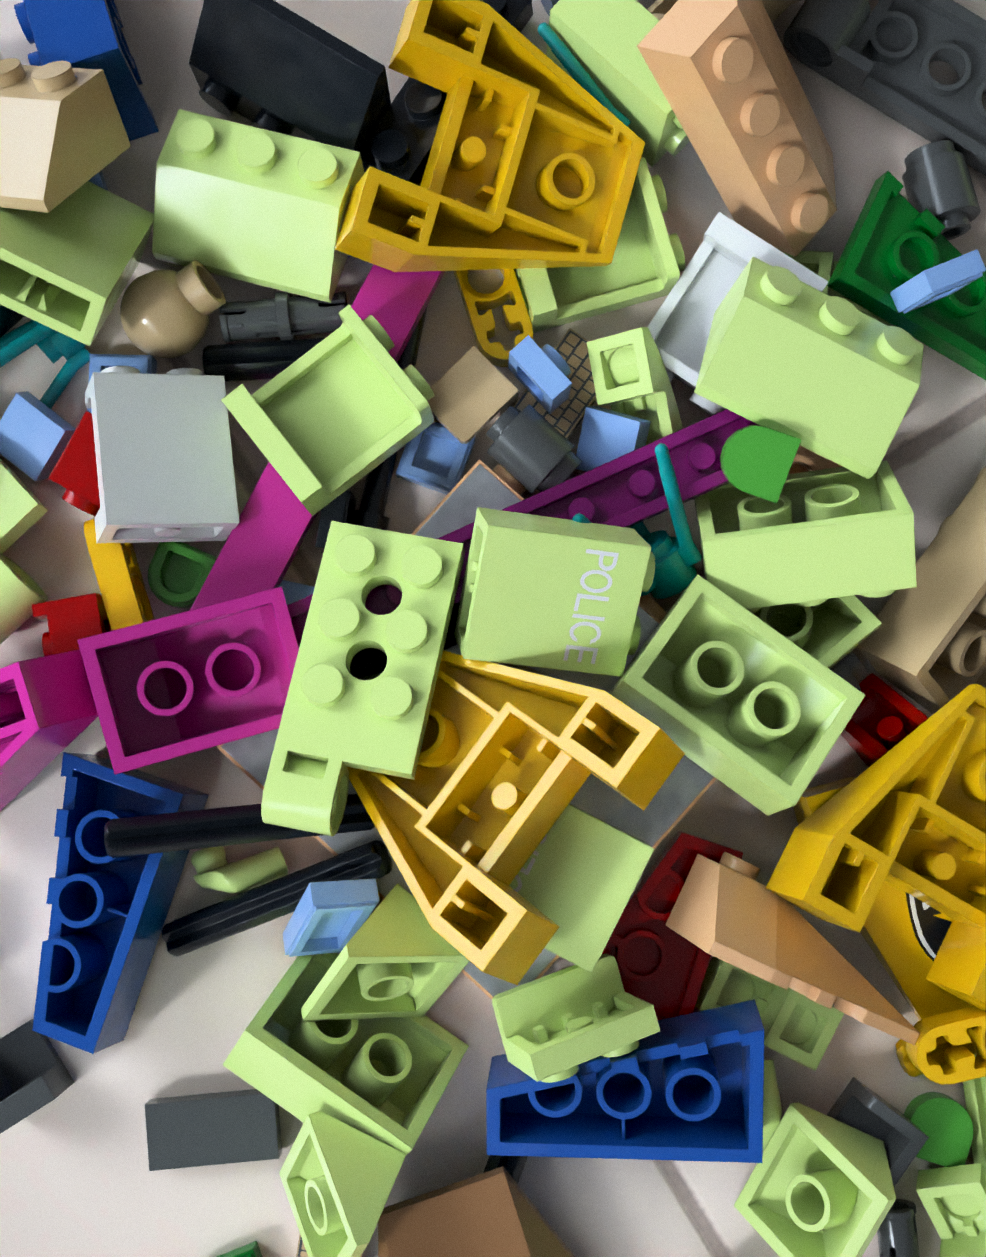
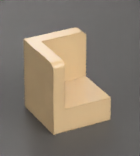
[428,346,519,444]

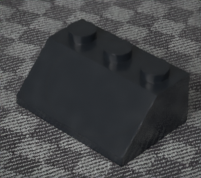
[189,0,391,152]

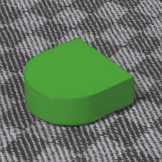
[720,425,802,504]
[148,542,218,608]
[904,1092,974,1167]

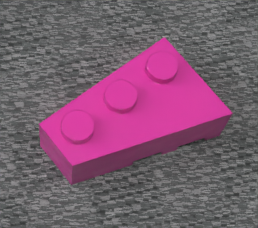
[0,649,98,811]

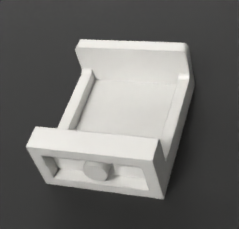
[648,212,828,416]
[85,366,240,544]

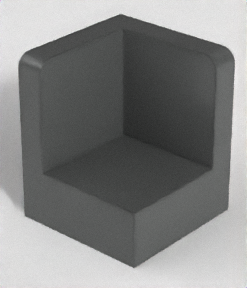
[0,1019,75,1134]
[827,1077,929,1187]

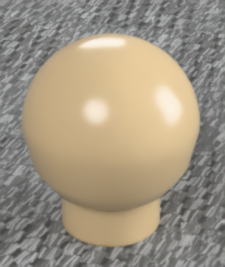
[120,260,226,358]

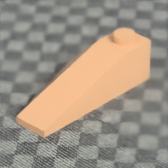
[666,852,920,1045]

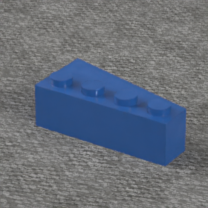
[14,0,159,141]
[32,752,209,1054]
[486,999,764,1163]

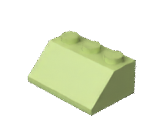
[152,109,365,303]
[694,257,924,480]
[694,460,917,613]
[609,575,865,816]
[223,953,469,1155]

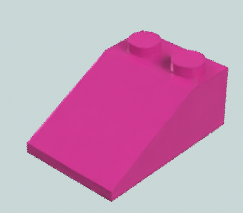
[77,586,299,775]

